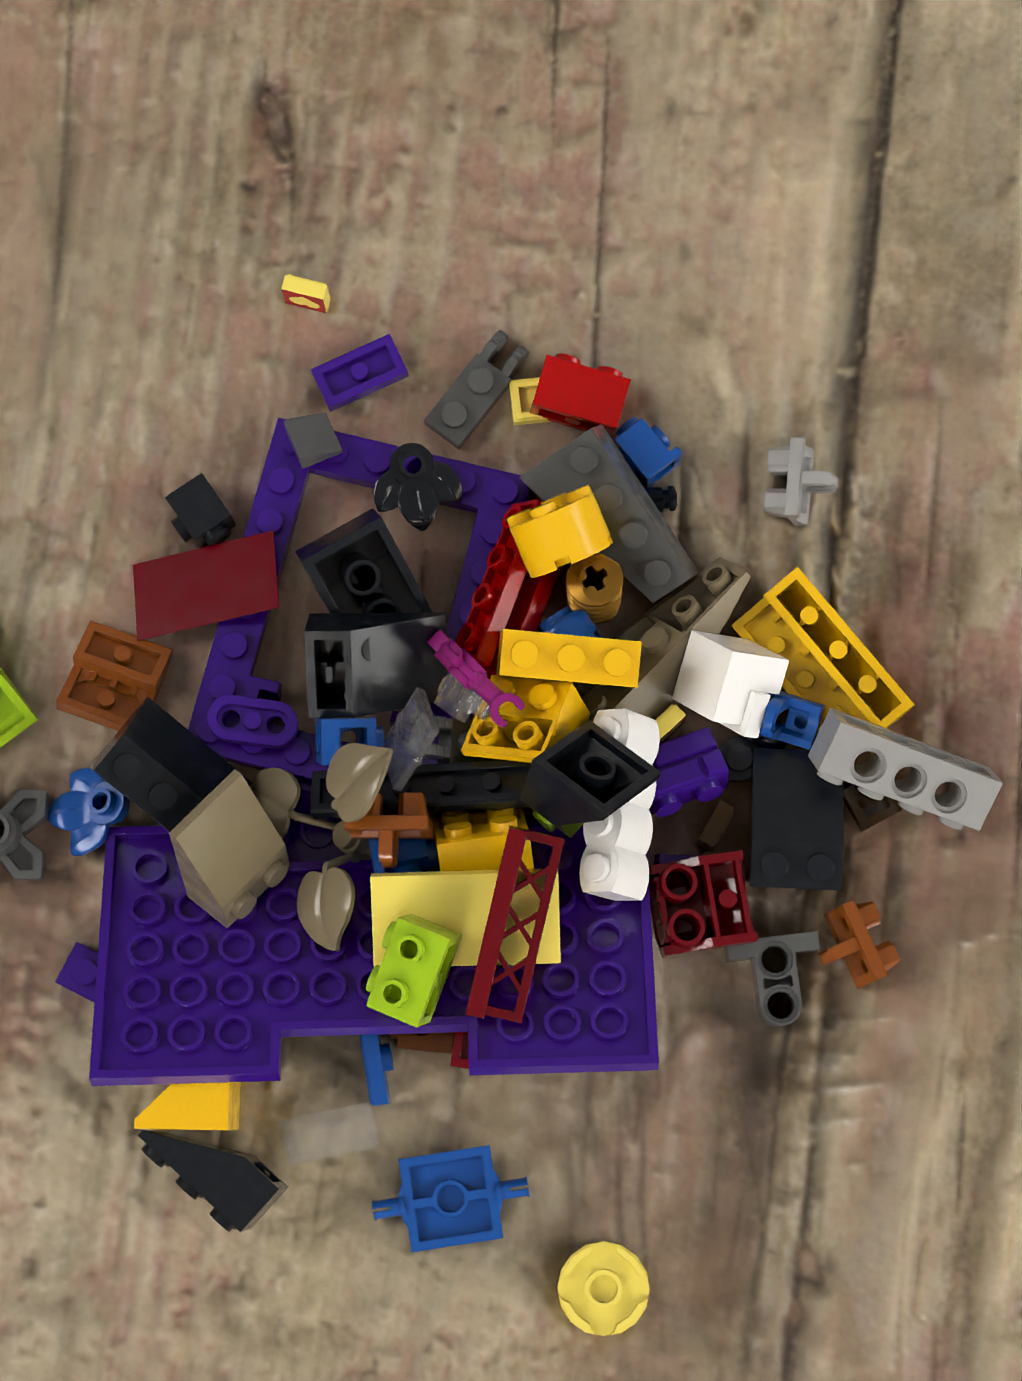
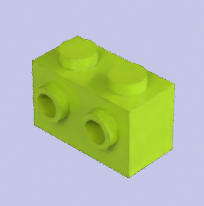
[366,914,462,1028]

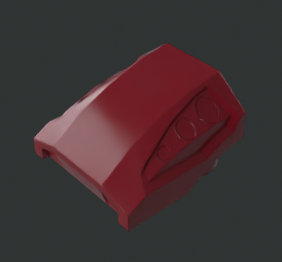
[649,850,758,958]

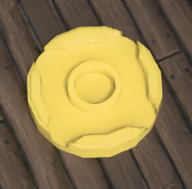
[557,1241,650,1336]

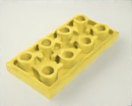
[370,869,561,967]

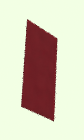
[133,530,279,641]

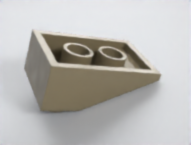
[169,769,290,928]

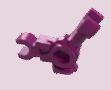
[427,629,525,728]

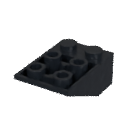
[304,612,448,718]
[138,1130,288,1232]

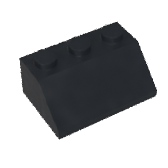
[89,697,253,832]

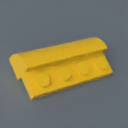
[731,566,915,731]

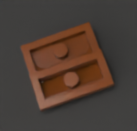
[56,620,173,731]

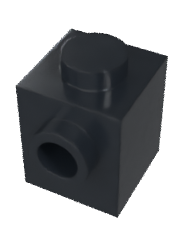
[165,473,236,548]

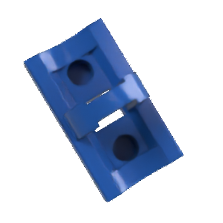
[759,691,825,750]

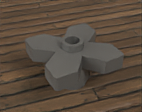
[0,789,50,881]

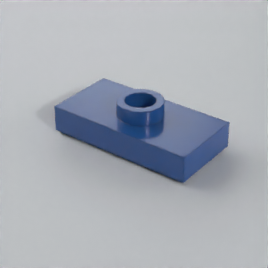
[359,1034,394,1106]

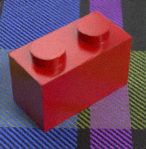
[530,353,631,439]

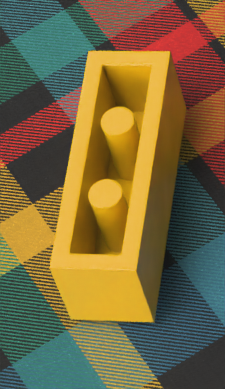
[496,629,642,688]

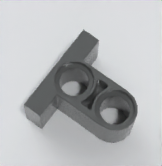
[724,931,820,1027]

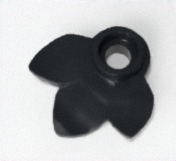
[373,443,462,531]

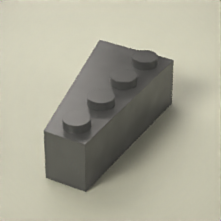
[519,424,699,603]

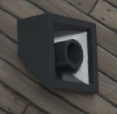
[520,720,661,826]

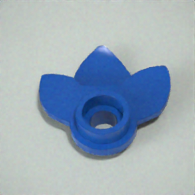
[48,768,130,856]

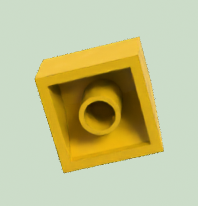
[134,1082,241,1130]

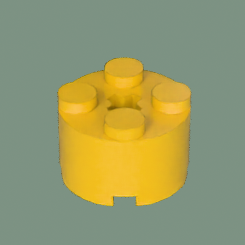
[506,484,613,578]

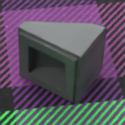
[283,413,343,469]

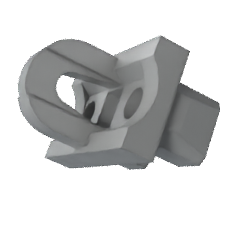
[764,438,838,526]

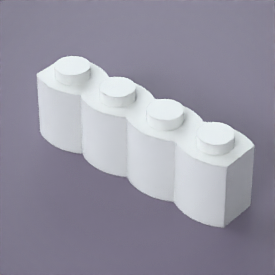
[579,708,660,901]

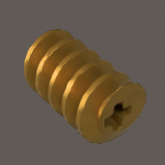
[566,553,623,623]

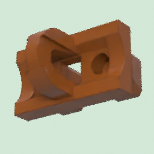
[344,792,435,868]
[818,900,900,989]

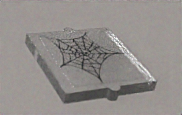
[384,687,439,791]

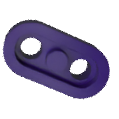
[207,695,299,749]

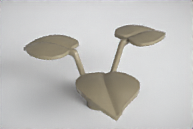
[251,743,394,951]

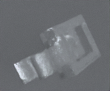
[434,673,490,723]

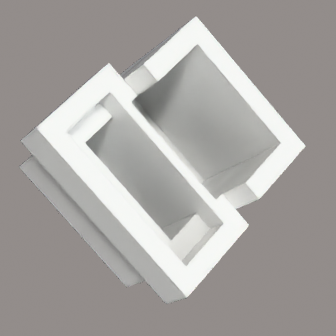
[672,630,789,738]

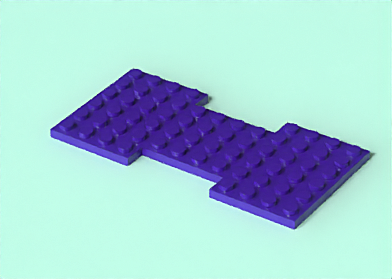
[89,815,659,1086]

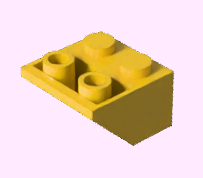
[461,675,590,763]
[432,808,534,871]

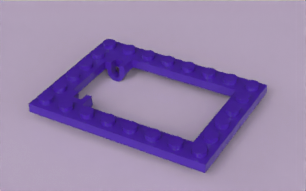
[188,418,530,814]

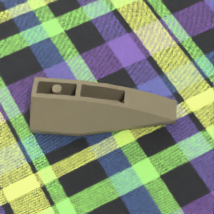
[564,557,750,722]

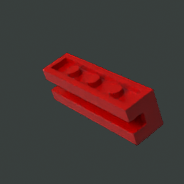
[456,499,561,679]

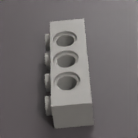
[808,707,1003,831]

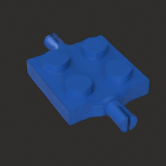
[372,1145,530,1252]

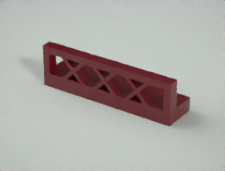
[465,825,564,1023]

